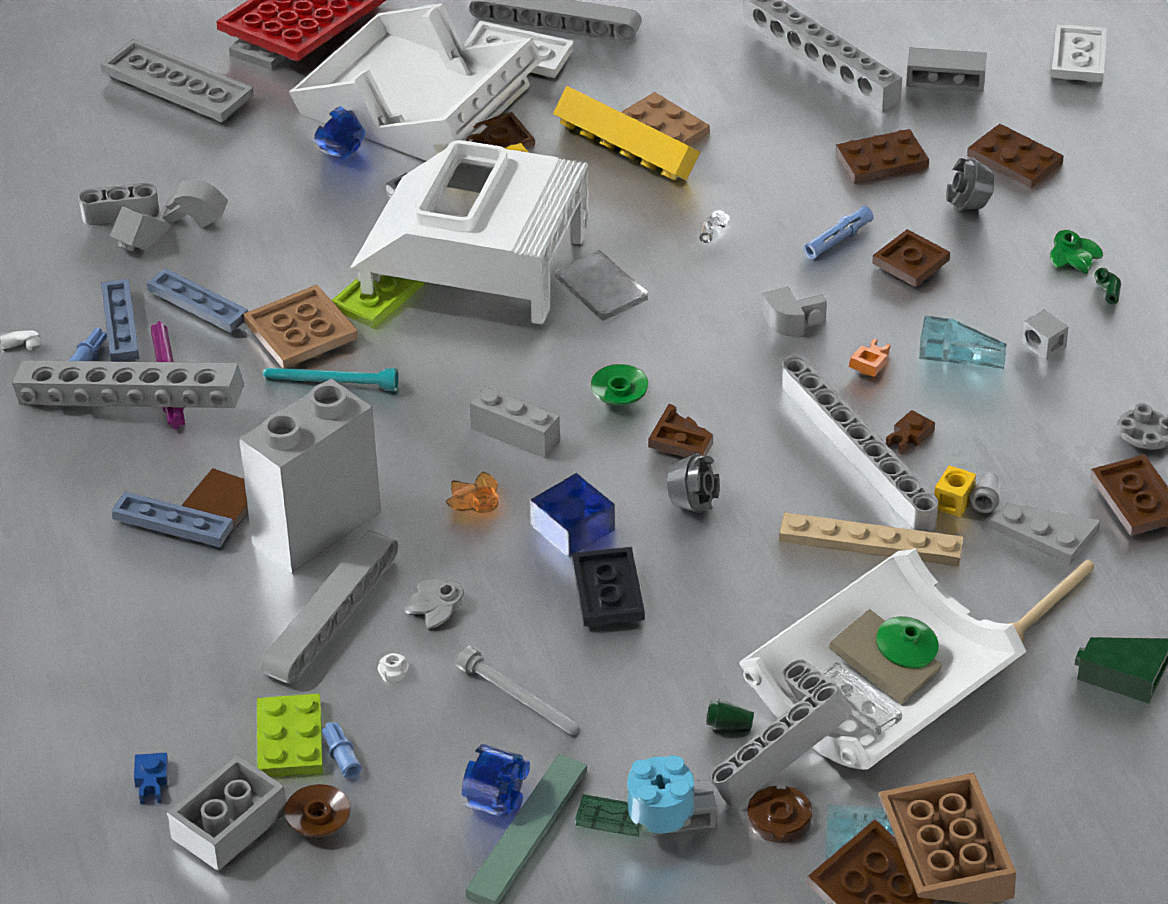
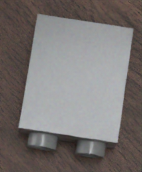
[239,379,381,573]

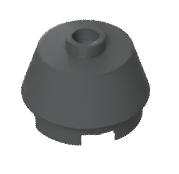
[946,158,994,210]
[667,453,720,513]

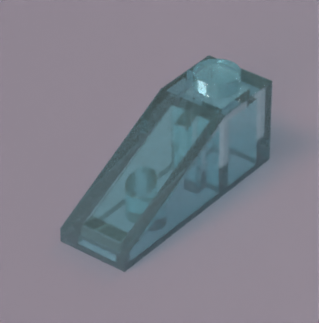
[919,316,1007,369]

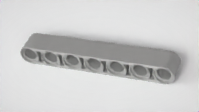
[469,0,642,42]
[261,530,399,684]

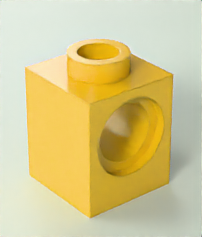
[934,465,976,518]

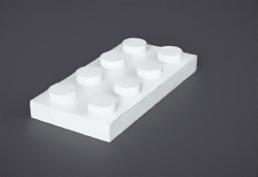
[463,21,574,78]

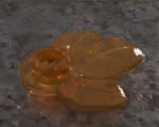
[445,471,499,513]

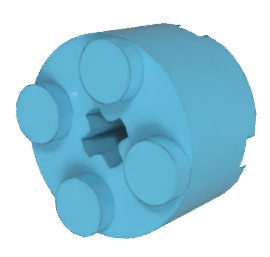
[627,755,694,833]

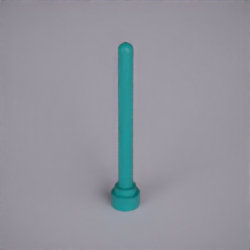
[263,368,399,391]

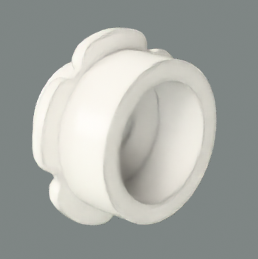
[378,653,409,682]

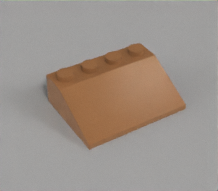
[879,773,1016,904]

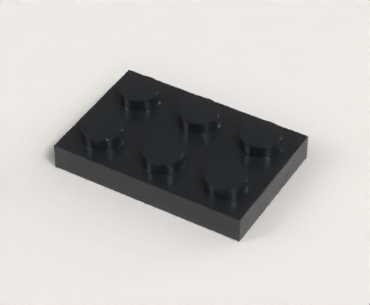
[572,547,645,627]

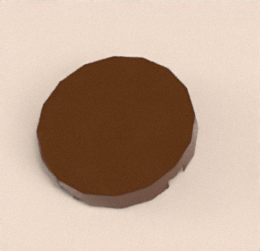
[747,786,813,843]

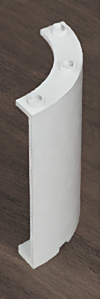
[739,549,1027,769]

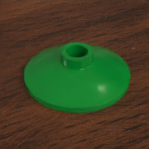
[591,364,648,405]
[876,616,939,668]

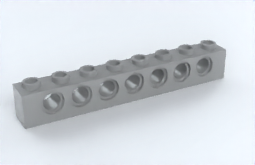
[743,0,902,113]
[12,360,244,408]

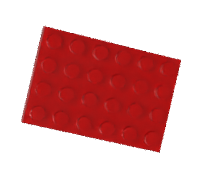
[216,0,386,61]

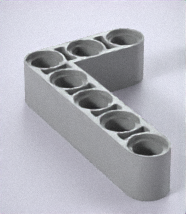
[710,659,852,806]

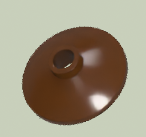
[285,784,351,837]

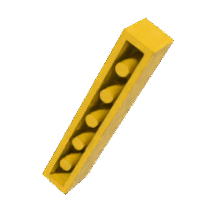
[553,85,701,181]

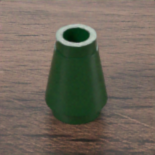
[706,699,754,730]

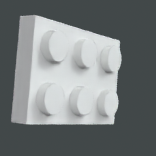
[1051,24,1107,82]

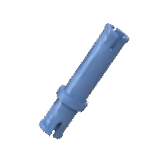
[804,206,874,259]

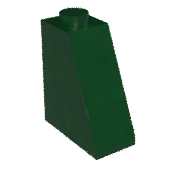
[1074,637,1168,704]

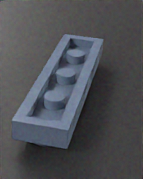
[147,268,248,333]
[101,279,139,362]
[111,491,233,547]

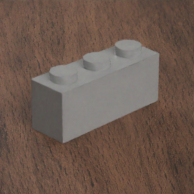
[906,47,987,92]
[470,386,560,458]

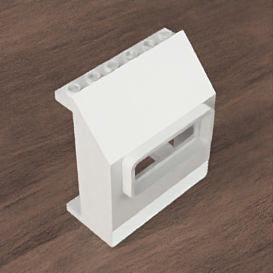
[350,140,588,324]

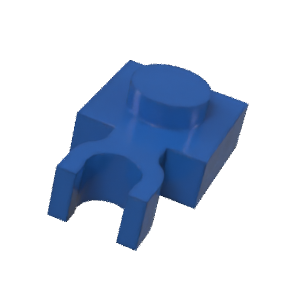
[134,752,168,804]

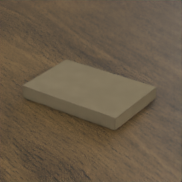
[829,609,942,705]

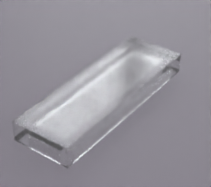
[822,662,902,735]

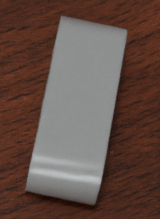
[78,183,160,225]

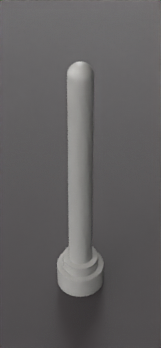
[455,646,580,735]

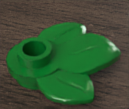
[1050,230,1103,274]

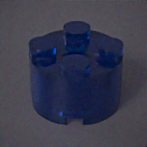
[461,744,530,818]

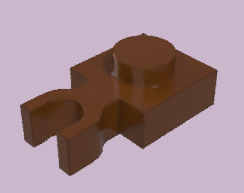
[886,410,935,455]

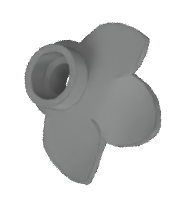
[405,579,464,629]

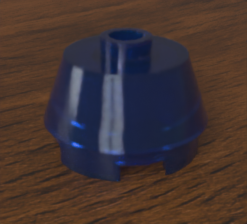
[313,106,365,159]

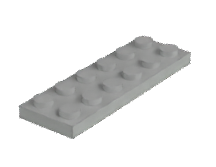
[101,39,254,122]

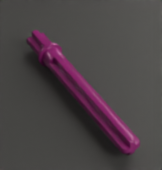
[150,321,185,430]

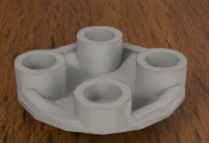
[1117,403,1168,450]

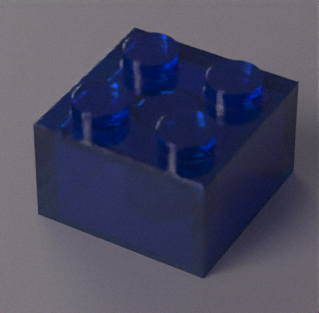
[530,473,615,557]

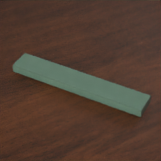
[465,754,587,904]

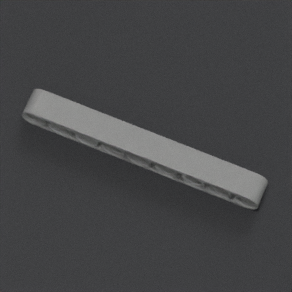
[782,356,938,532]

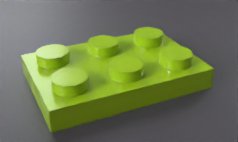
[257,693,323,777]

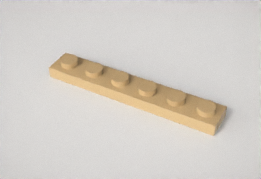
[779,512,964,566]

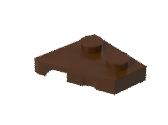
[648,404,713,457]

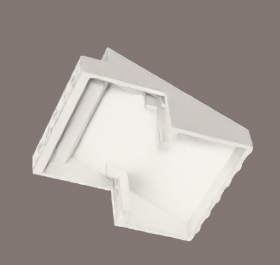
[289,3,542,161]

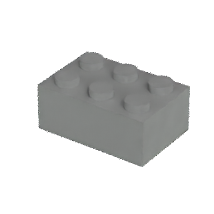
[167,755,286,871]

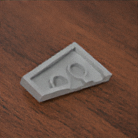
[991,502,1100,564]

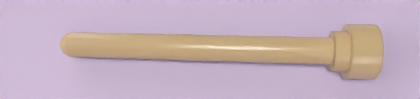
[1006,560,1094,642]

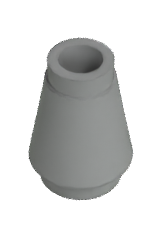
[970,472,1000,513]

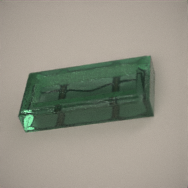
[575,794,643,837]

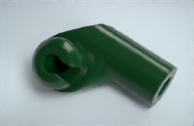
[1094,267,1122,304]

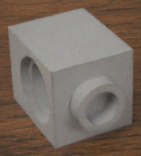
[1022,310,1069,360]

